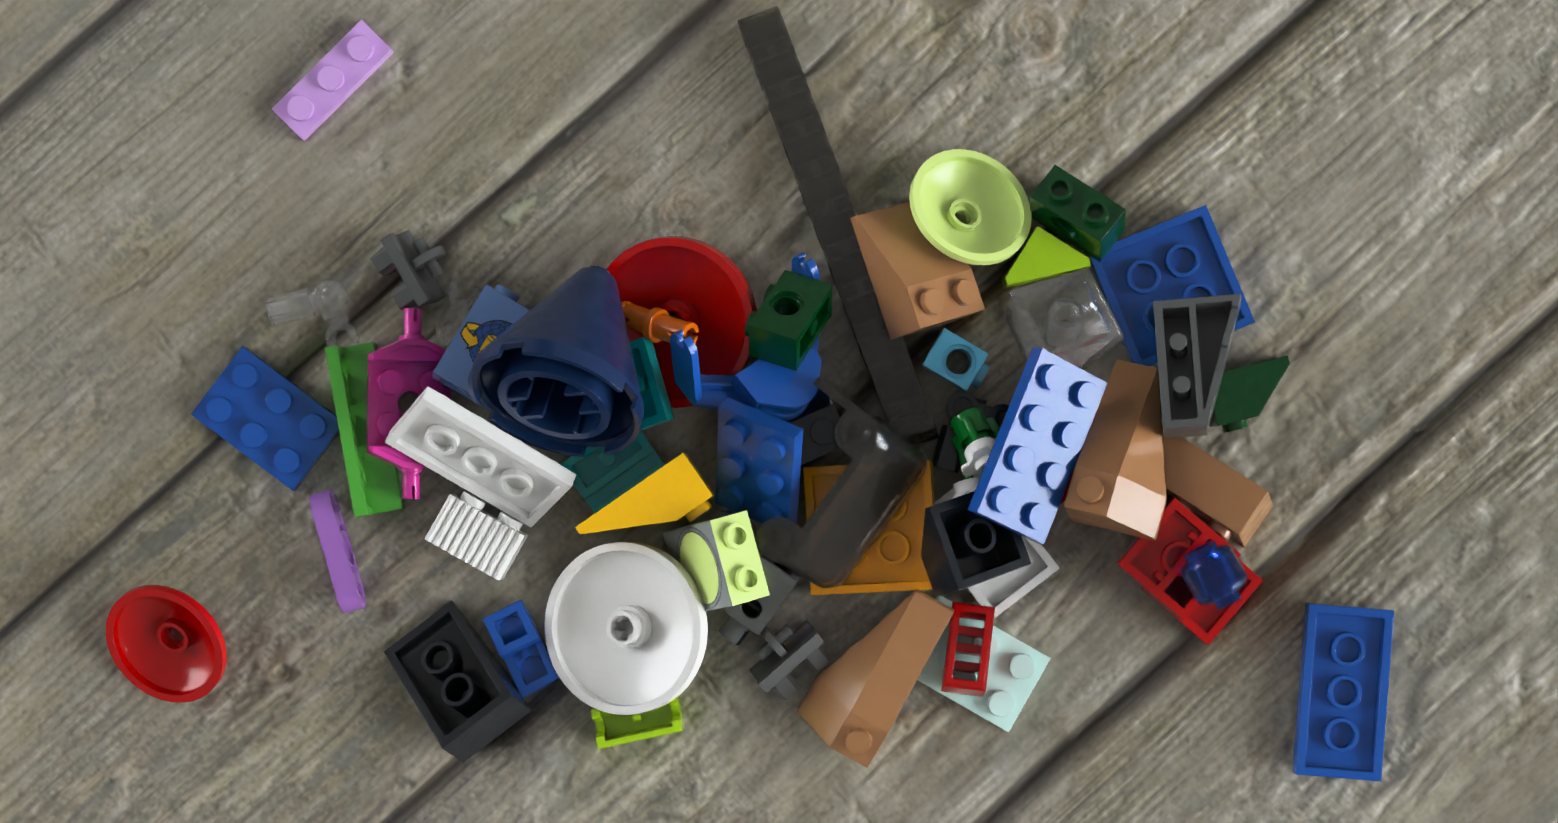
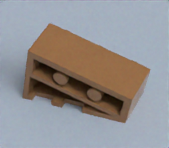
[1161,424,1273,548]

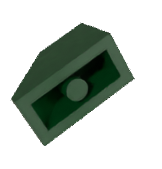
[1210,356,1290,433]

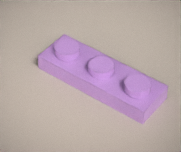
[272,19,394,141]

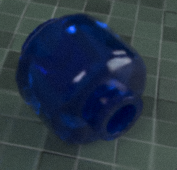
[1180,540,1247,609]

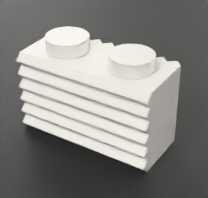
[425,491,528,581]

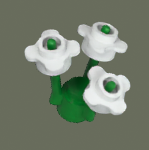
[950,407,1000,498]

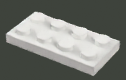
[385,386,576,528]

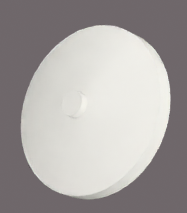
[544,542,708,715]

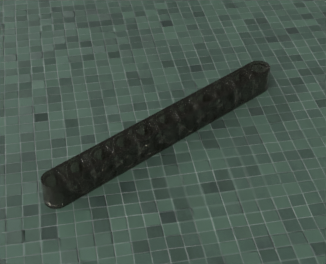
[737,6,939,452]

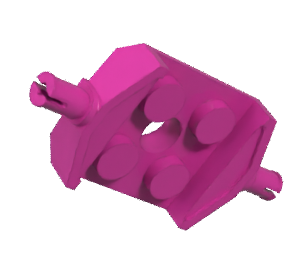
[367,308,451,499]

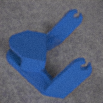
[670,253,822,421]

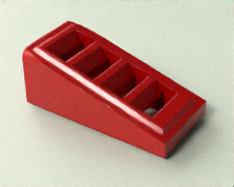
[941,602,995,697]

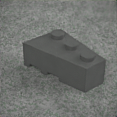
[1153,294,1242,439]

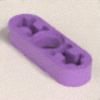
[309,489,367,614]

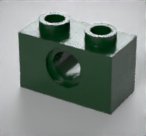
[1030,165,1126,262]
[744,270,832,371]

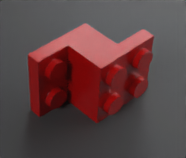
[1116,497,1263,645]

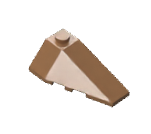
[1064,359,1167,541]

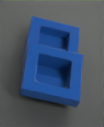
[483,600,561,698]

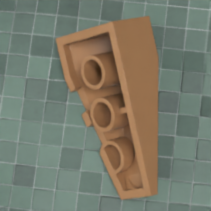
[797,589,954,768]

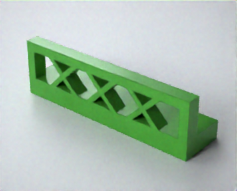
[325,342,405,517]

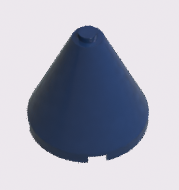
[467,266,644,457]

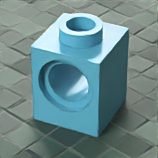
[920,328,990,392]

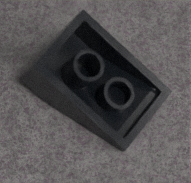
[384,600,532,763]

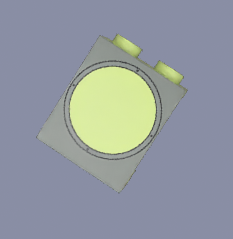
[662,510,770,611]

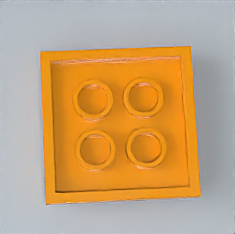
[803,460,935,595]

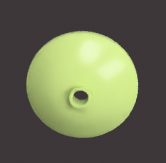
[909,149,1032,265]

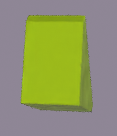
[1002,226,1091,289]

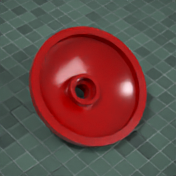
[105,585,227,703]

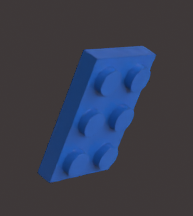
[191,346,339,491]
[715,397,803,535]

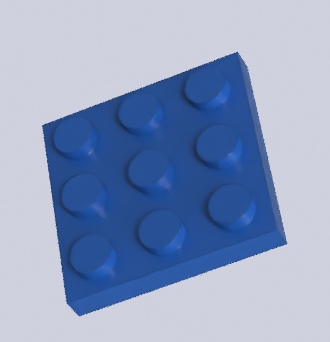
[1086,205,1255,366]

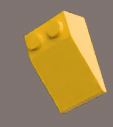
[575,453,715,534]

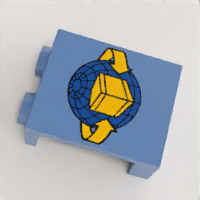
[432,284,530,411]

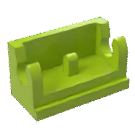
[591,696,684,749]

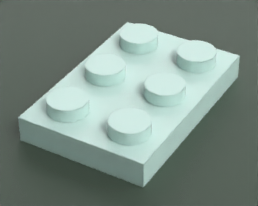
[917,596,1051,732]

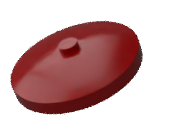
[606,236,757,408]

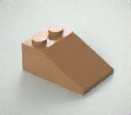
[850,202,985,340]

